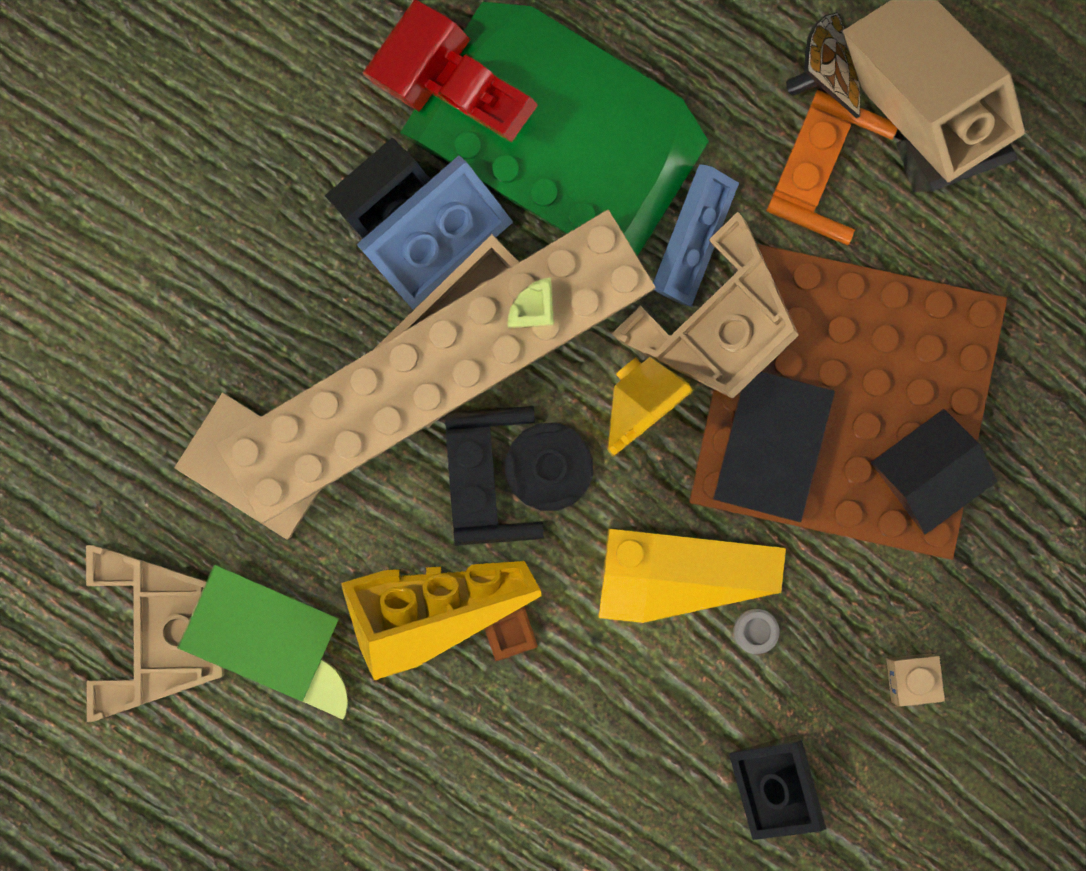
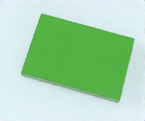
[177,565,339,702]

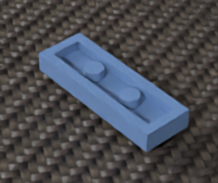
[653,164,739,307]

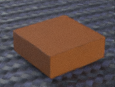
[485,606,538,661]

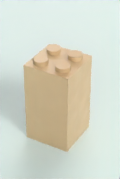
[843,0,1025,183]

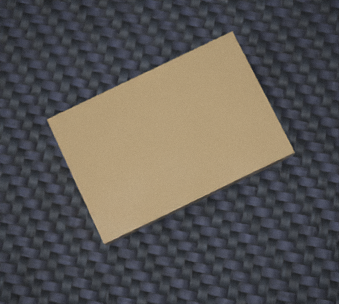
[174,393,320,540]

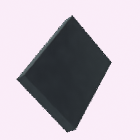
[712,372,835,523]

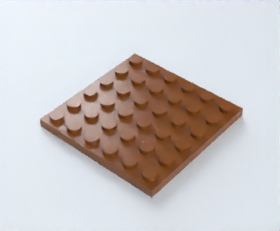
[689,244,1007,560]

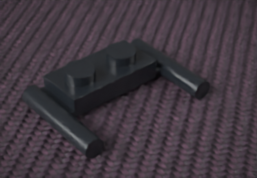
[445,406,544,546]

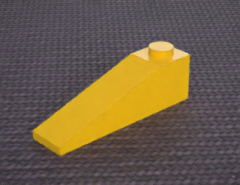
[607,357,693,457]
[599,529,786,623]
[341,561,541,680]

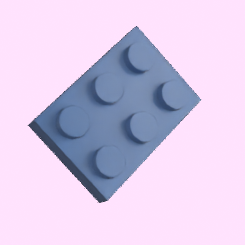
[357,156,513,309]

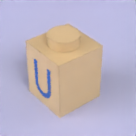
[886,653,945,707]

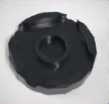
[505,423,593,511]

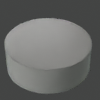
[733,609,779,654]

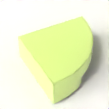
[508,278,554,328]
[303,659,348,719]

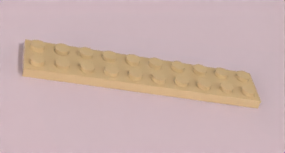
[215,209,656,524]

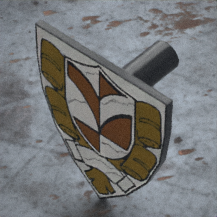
[786,12,861,118]

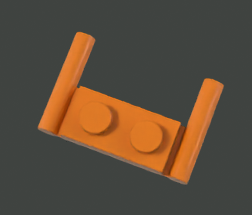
[766,89,898,246]

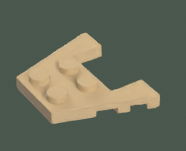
[612,212,799,398]
[86,545,224,722]

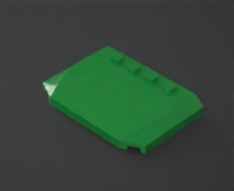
[400,2,709,257]

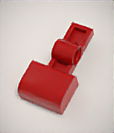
[362,0,538,142]

